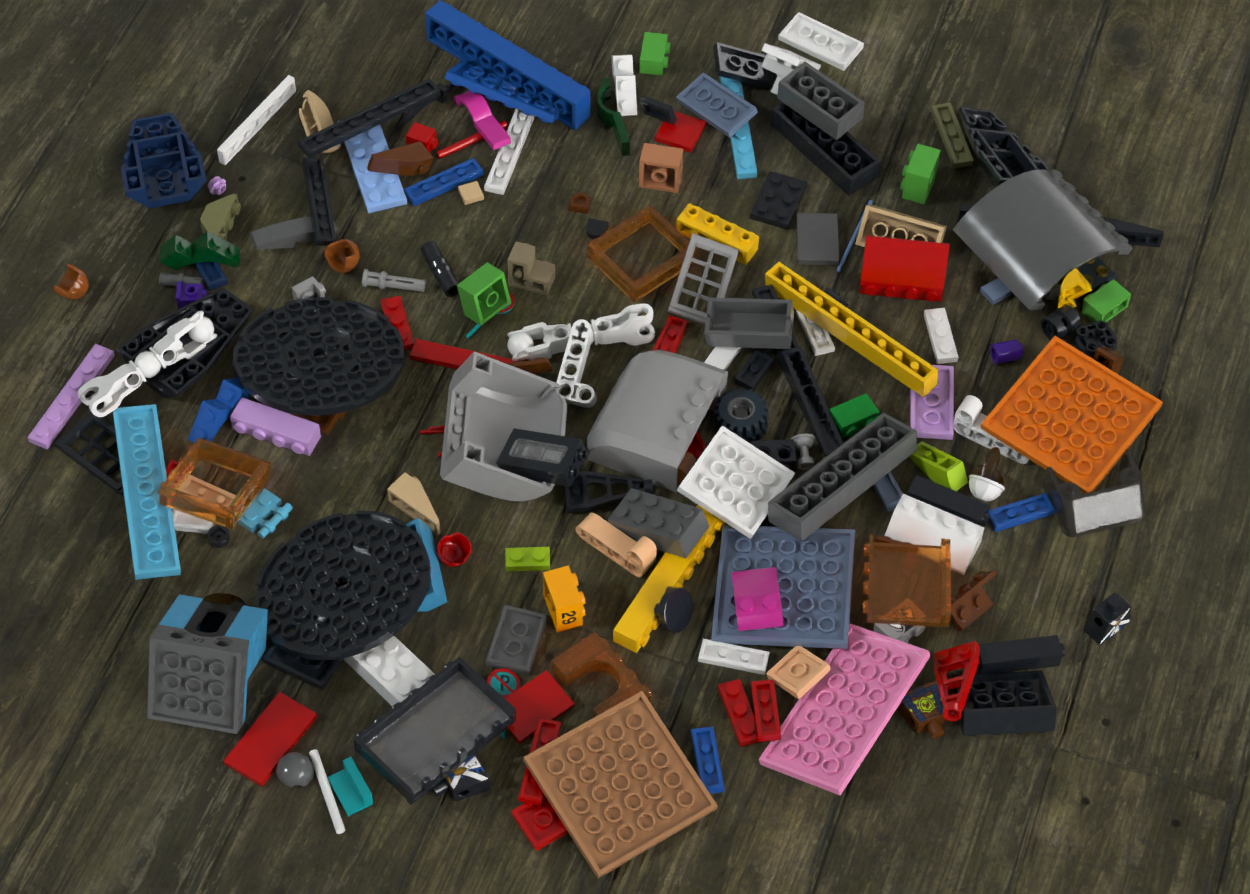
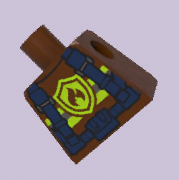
[897,681,946,739]

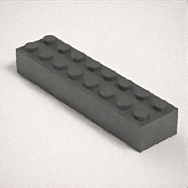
[768,413,917,542]

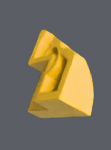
[1057,268,1092,309]

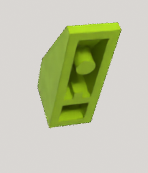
[909,441,968,491]

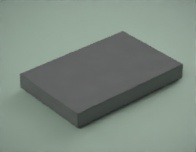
[796,213,839,265]
[485,605,548,675]

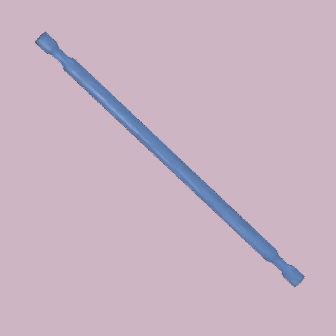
[836,200,873,272]

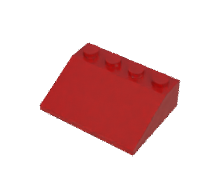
[859,236,950,302]

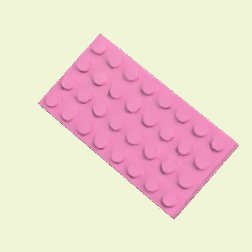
[759,624,930,796]

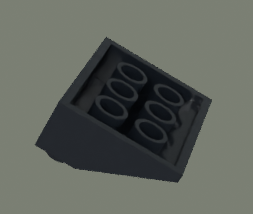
[952,670,1057,736]

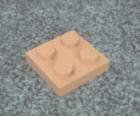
[766,646,831,699]

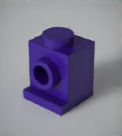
[176,281,208,309]

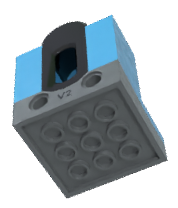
[147,593,268,734]

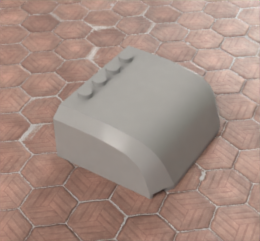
[586,350,728,492]
[440,352,567,501]

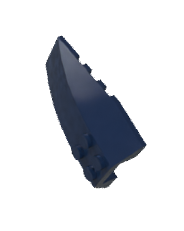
[121,113,207,208]

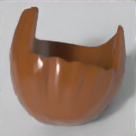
[324,239,360,274]
[53,264,89,300]

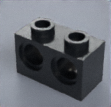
[751,439,796,473]

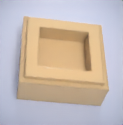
[458,181,484,205]

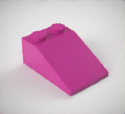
[731,567,783,631]

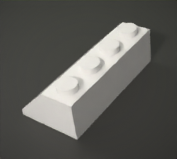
[884,494,984,575]

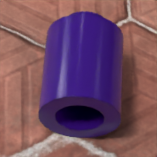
[990,339,1024,364]

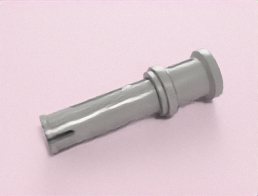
[362,269,426,293]

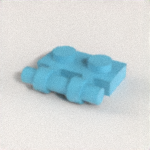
[235,488,293,539]

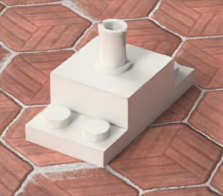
[761,43,821,95]

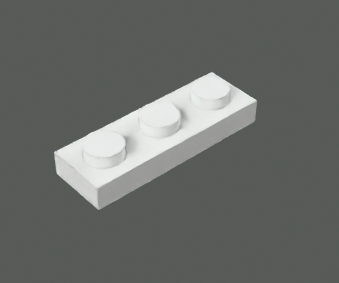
[924,308,958,364]

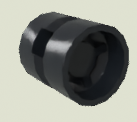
[1040,304,1081,340]

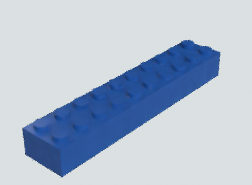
[425,0,590,131]

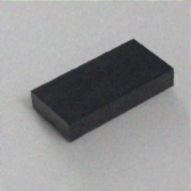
[640,95,677,125]

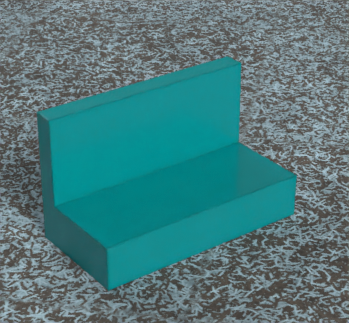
[327,757,373,816]

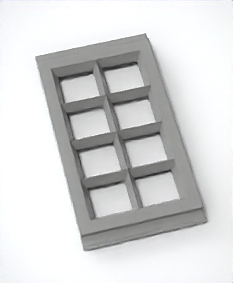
[667,233,739,325]

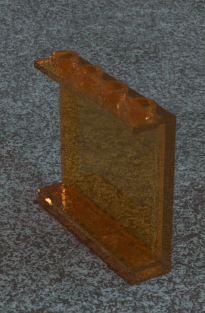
[863,534,951,628]

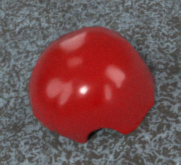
[436,532,472,567]

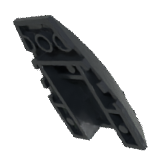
[959,107,1050,187]

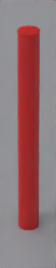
[436,121,508,159]

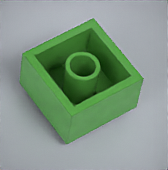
[900,144,941,205]
[457,262,511,325]

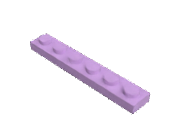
[28,344,115,450]

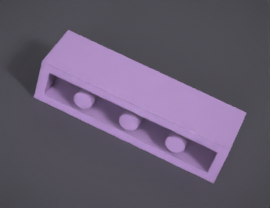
[230,397,321,456]

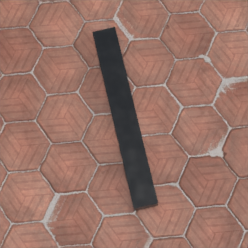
[298,78,441,158]

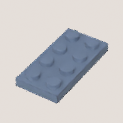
[676,72,758,138]

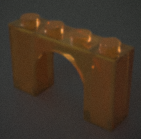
[551,632,652,718]

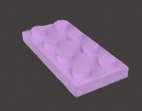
[910,365,954,440]

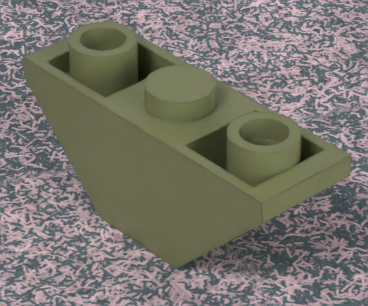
[200,194,241,241]

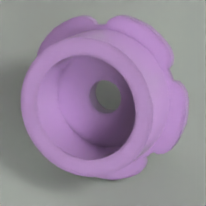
[207,176,226,195]

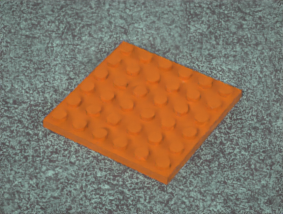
[981,336,1163,497]

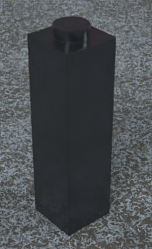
[907,475,990,527]
[978,635,1065,673]

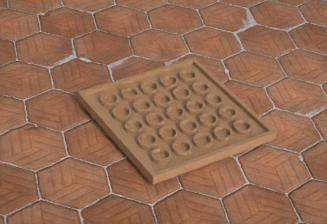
[523,691,718,879]

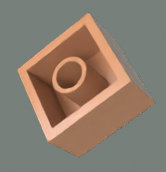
[639,143,684,193]

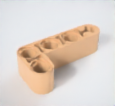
[576,513,657,578]

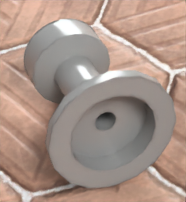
[791,434,816,470]

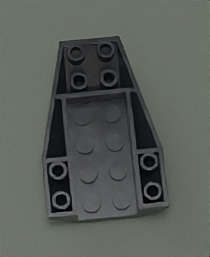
[117,287,253,398]

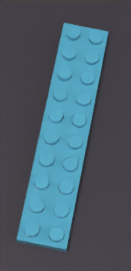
[113,404,181,580]

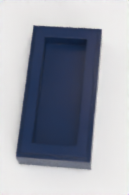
[193,262,228,291]

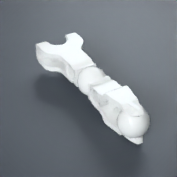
[507,304,655,361]
[78,311,217,417]

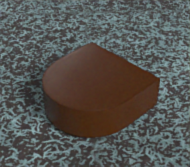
[568,193,590,214]

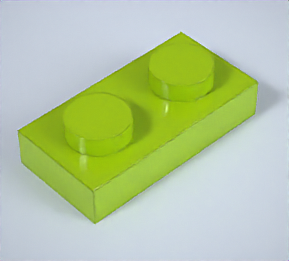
[505,547,550,571]

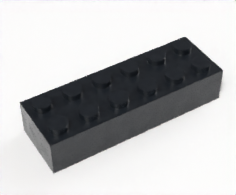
[771,103,881,196]

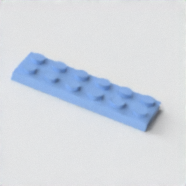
[338,121,407,213]

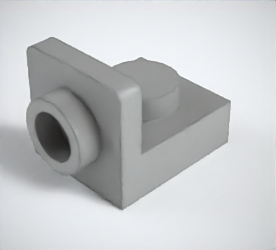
[292,276,326,300]

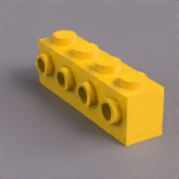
[676,203,759,265]

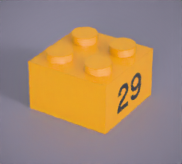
[543,565,586,632]

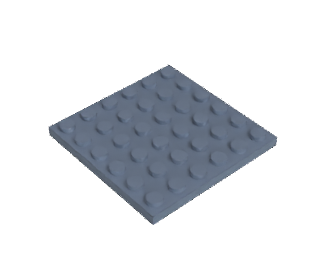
[711,525,855,649]

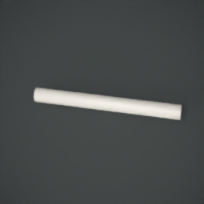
[309,749,345,834]

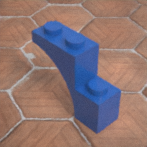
[188,378,250,449]

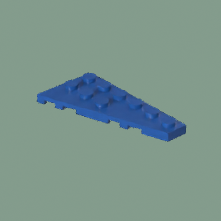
[445,58,560,123]

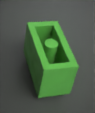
[640,32,671,76]
[1081,279,1131,323]

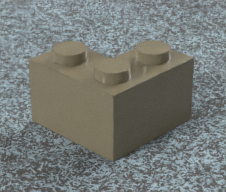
[508,242,555,296]

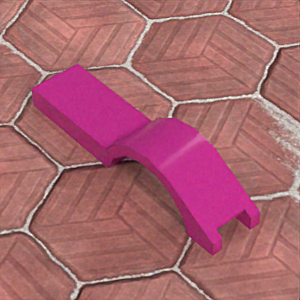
[453,90,511,150]

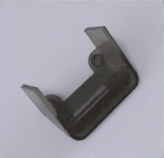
[1042,448,1146,538]

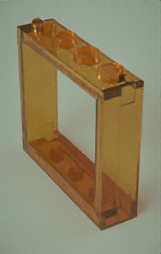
[588,205,698,302]
[158,438,271,529]

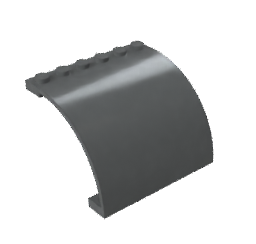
[953,169,1133,310]

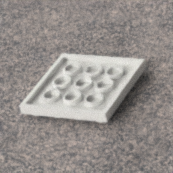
[677,426,795,539]

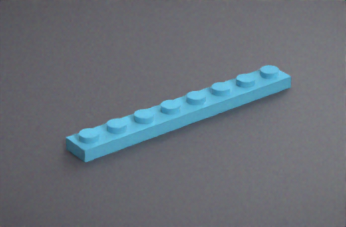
[719,76,757,179]

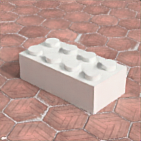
[344,636,435,707]

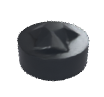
[207,525,230,548]

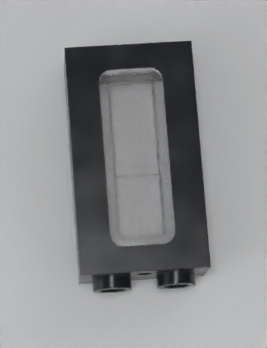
[496,428,588,487]

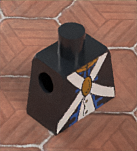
[1084,593,1132,645]
[432,755,490,801]

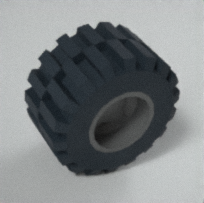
[714,388,768,444]

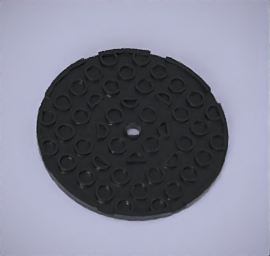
[233,297,404,415]
[254,511,431,660]

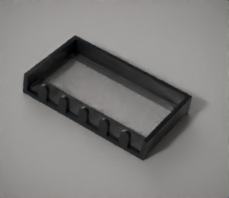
[354,657,516,805]

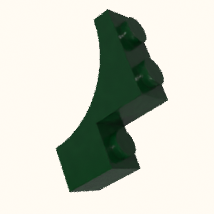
[160,231,240,271]

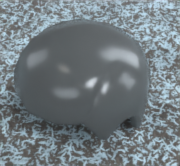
[276,752,315,788]

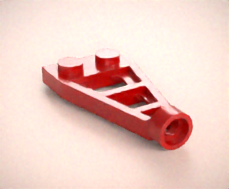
[933,641,980,721]

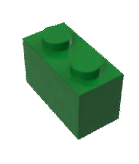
[829,393,879,439]

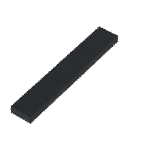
[302,157,337,246]

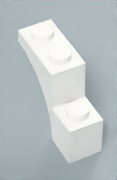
[611,54,637,116]

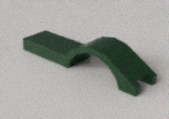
[597,77,630,156]

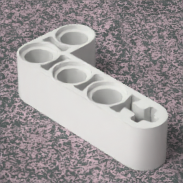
[557,319,597,408]
[953,395,1029,464]

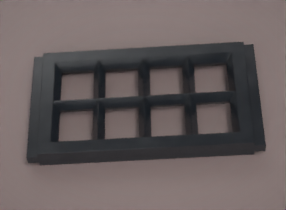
[54,411,124,495]

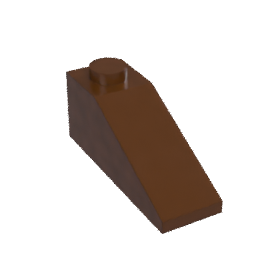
[367,141,433,176]

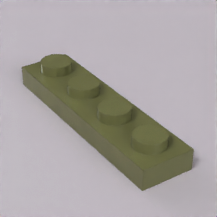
[931,103,974,169]

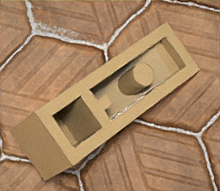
[387,472,440,536]

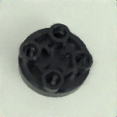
[1074,320,1117,359]
[654,586,693,633]

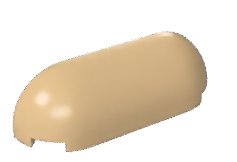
[299,90,341,153]

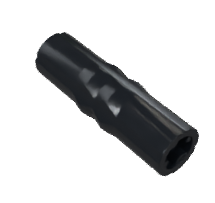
[420,241,459,297]

